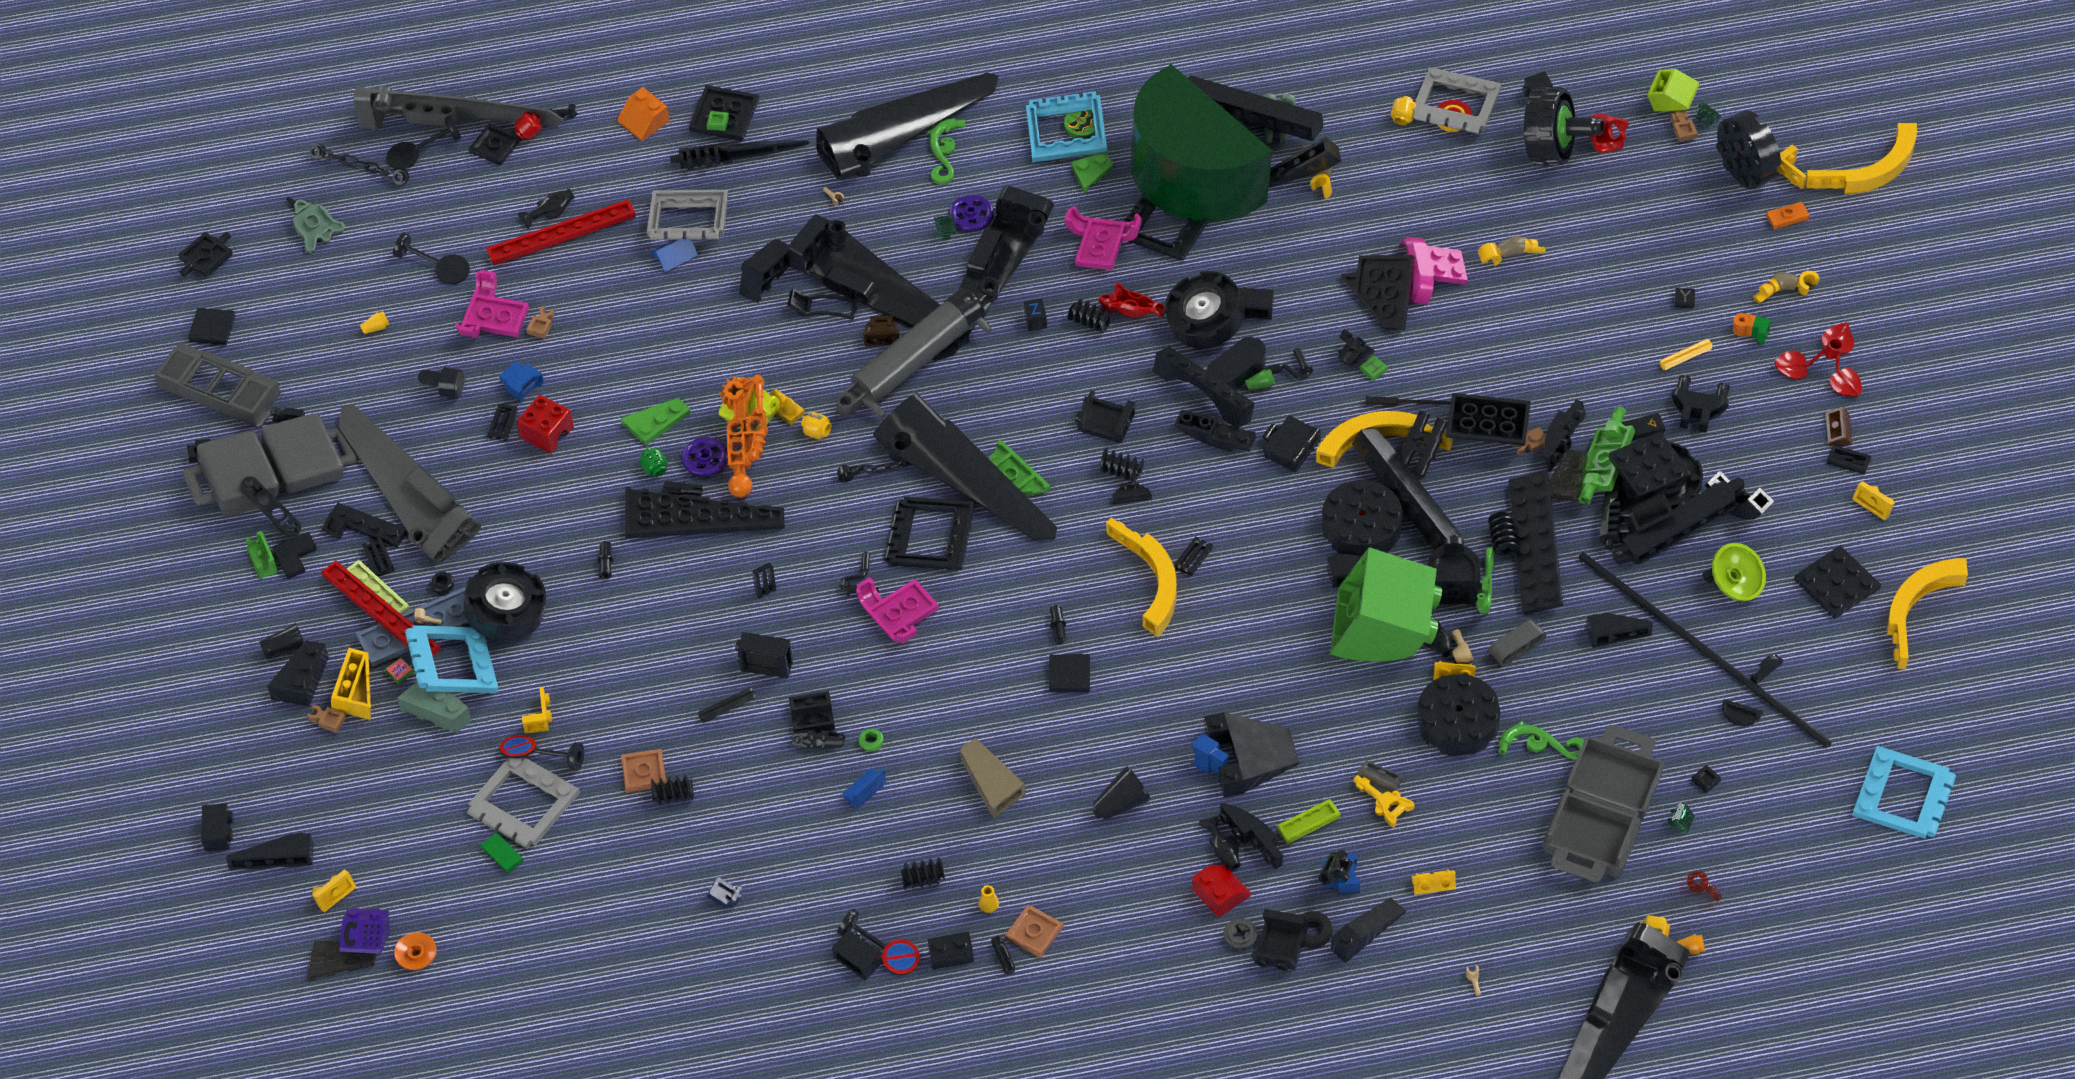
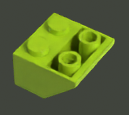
[1647,69,1700,112]

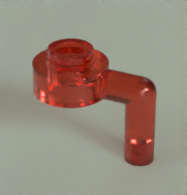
[1687,870,1721,902]

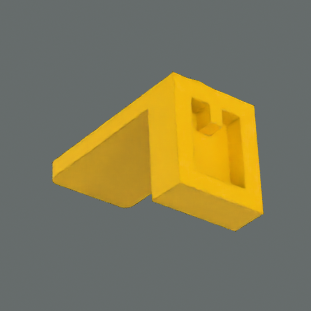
[1777,145,1806,189]
[522,686,552,734]

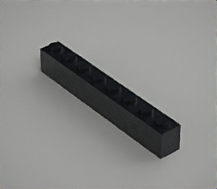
[1188,75,1324,142]
[1352,429,1464,550]

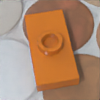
[1766,202,1810,230]

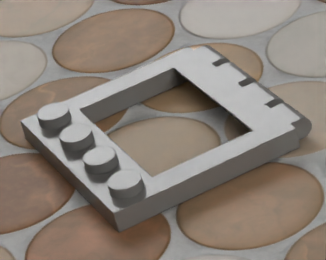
[1413,67,1502,134]
[647,190,729,240]
[467,757,580,849]

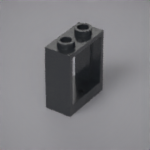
[735,632,793,679]

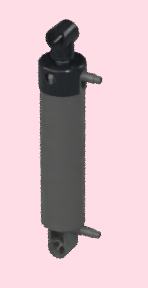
[836,277,999,418]

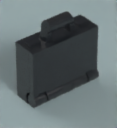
[1262,415,1321,473]

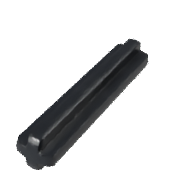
[698,687,755,722]

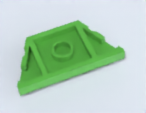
[989,439,1050,496]

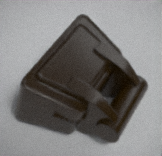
[863,315,900,346]

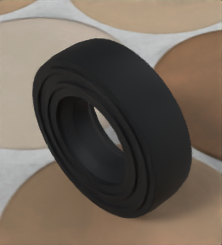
[1302,911,1332,948]

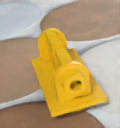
[1433,660,1476,680]
[1411,869,1456,895]

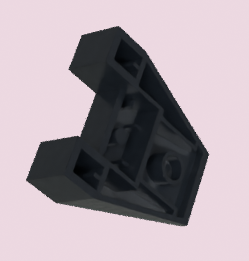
[1204,712,1299,798]

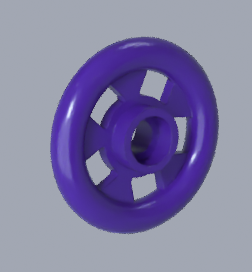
[949,195,994,232]
[681,437,728,477]

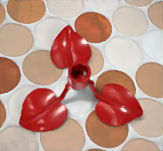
[1774,322,1862,397]

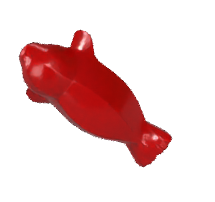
[1098,283,1165,318]

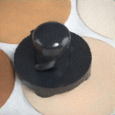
[1338,329,1375,366]

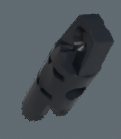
[792,730,846,749]

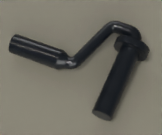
[1259,348,1313,380]
[840,552,879,596]

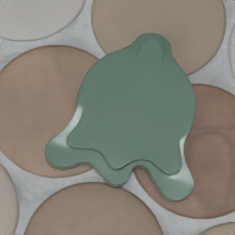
[293,200,345,253]

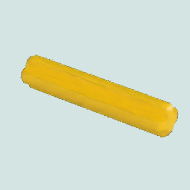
[1659,339,1712,370]

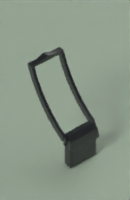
[787,289,857,320]

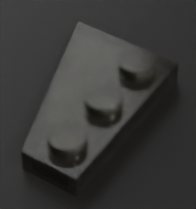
[308,940,377,981]

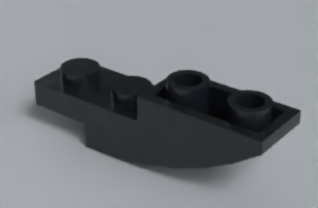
[1544,399,1586,471]
[1174,410,1256,452]
[1219,803,1283,869]

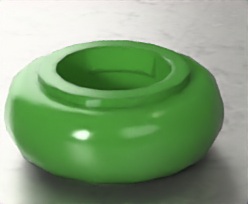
[858,728,884,752]

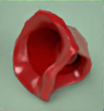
[1589,113,1629,153]

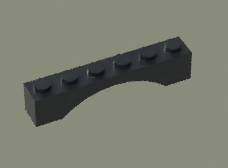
[1153,346,1255,429]

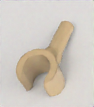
[823,187,844,206]
[414,608,442,625]
[1466,965,1481,996]

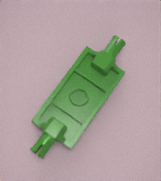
[1574,407,1635,504]

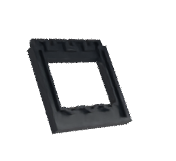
[1124,195,1208,261]
[884,497,975,571]

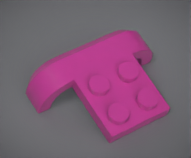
[1064,206,1142,270]
[1398,237,1468,305]
[455,270,529,338]
[856,577,939,644]

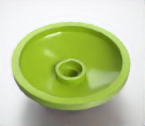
[1712,543,1766,602]

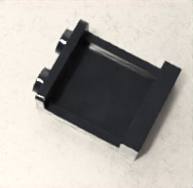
[1075,390,1135,444]
[1251,909,1309,971]

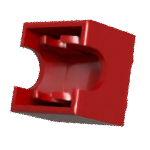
[516,394,574,454]

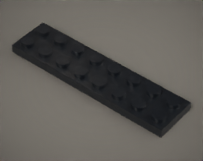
[1508,471,1564,615]

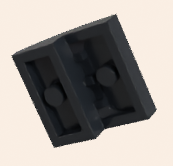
[789,691,835,731]

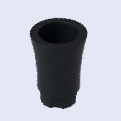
[259,622,304,659]

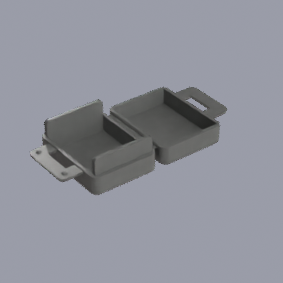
[182,413,358,517]
[1542,725,1663,882]

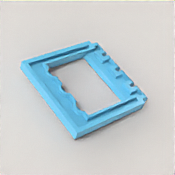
[1026,91,1107,162]
[405,625,498,693]
[1852,746,1956,839]

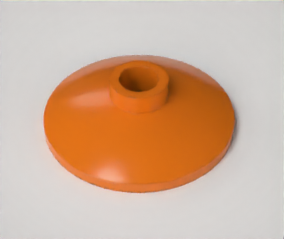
[394,932,437,970]

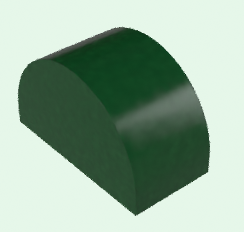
[1130,64,1272,222]

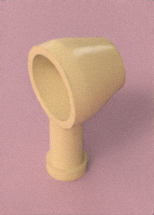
[1451,629,1473,663]

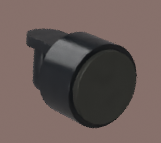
[418,367,465,398]

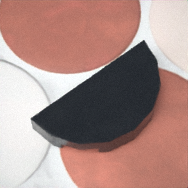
[1113,482,1152,505]
[1750,655,1783,684]
[1722,699,1763,726]

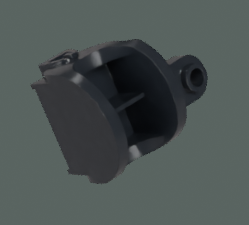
[1428,535,1482,606]

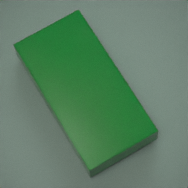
[480,833,524,874]

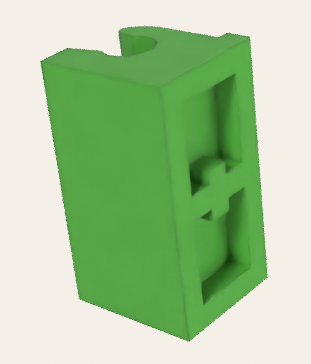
[246,531,278,579]

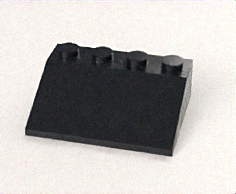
[1446,393,1531,446]

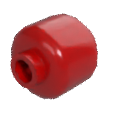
[514,112,542,140]

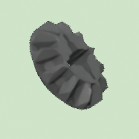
[1224,918,1258,950]

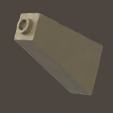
[960,738,1025,819]

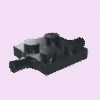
[178,231,233,278]

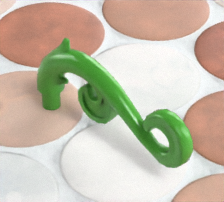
[927,118,965,185]
[1476,547,1494,615]
[1498,721,1584,760]

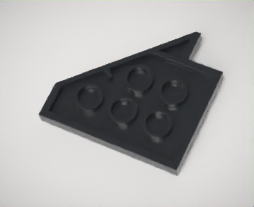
[1341,255,1415,330]

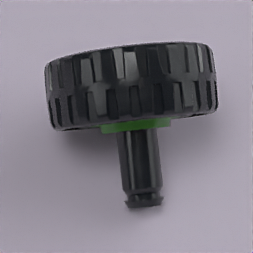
[1524,87,1604,166]

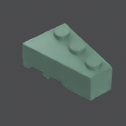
[397,682,472,733]

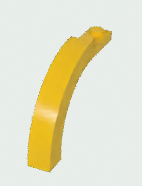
[1805,123,1917,194]
[1316,411,1453,468]
[1106,518,1177,637]
[1887,558,1968,669]

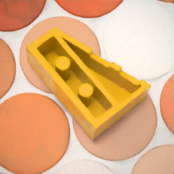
[331,648,371,720]

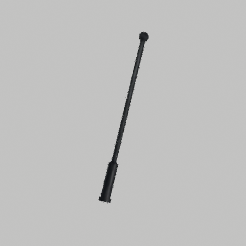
[1366,396,1451,405]

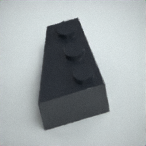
[739,238,789,303]
[267,640,329,707]

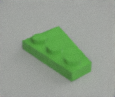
[621,398,691,446]

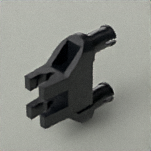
[1672,375,1730,433]

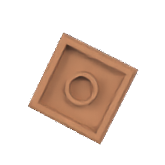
[621,749,666,793]
[1005,904,1064,958]

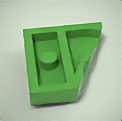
[1071,152,1113,193]

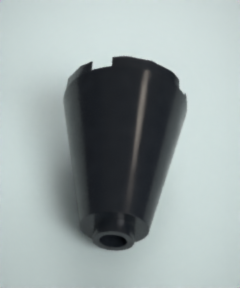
[1092,766,1151,820]

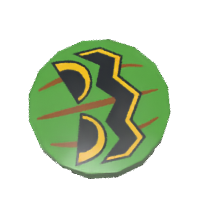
[1064,110,1095,139]

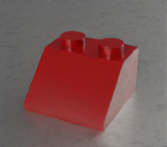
[1192,865,1252,918]

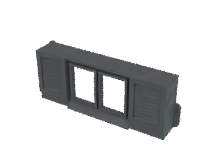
[154,342,281,428]

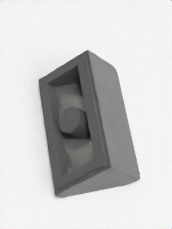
[1357,761,1403,793]

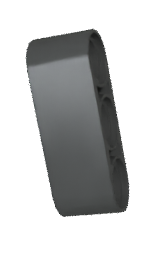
[1488,620,1546,667]

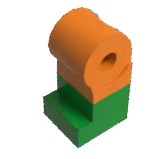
[1733,313,1771,345]

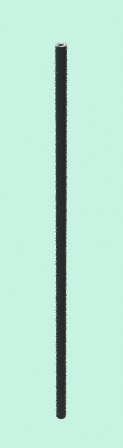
[1579,552,1832,748]

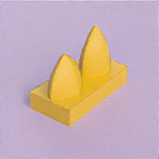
[770,389,805,426]
[1852,481,1895,521]
[312,869,357,913]

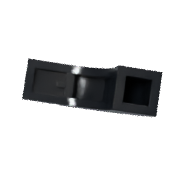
[1704,471,1774,520]

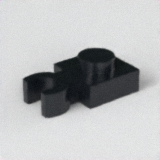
[270,407,305,423]

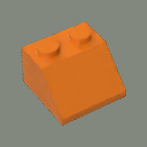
[617,87,670,141]

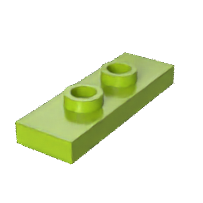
[1276,799,1341,845]

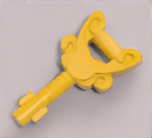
[1353,775,1415,828]

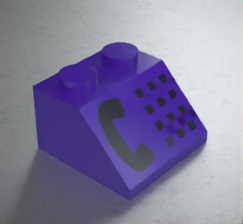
[339,908,390,954]

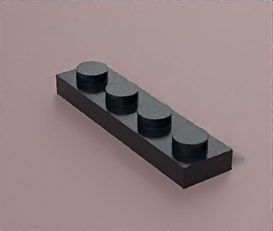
[332,503,407,548]

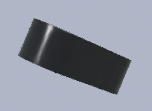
[1207,337,1266,390]

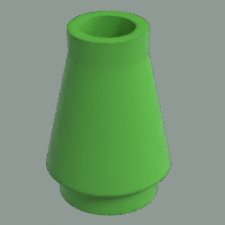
[1245,369,1275,391]

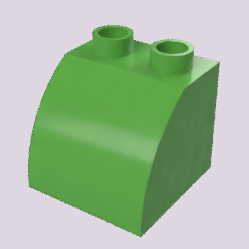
[1330,547,1442,662]

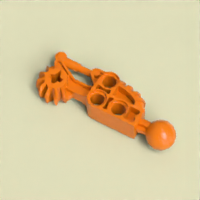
[719,374,768,498]

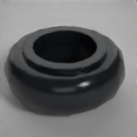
[430,572,455,594]

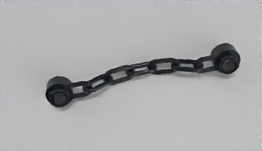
[309,144,409,185]
[837,459,912,483]

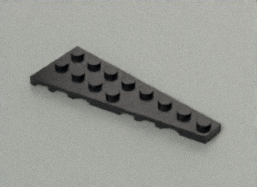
[625,487,785,539]

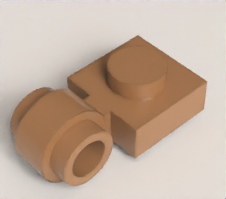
[1670,110,1698,142]

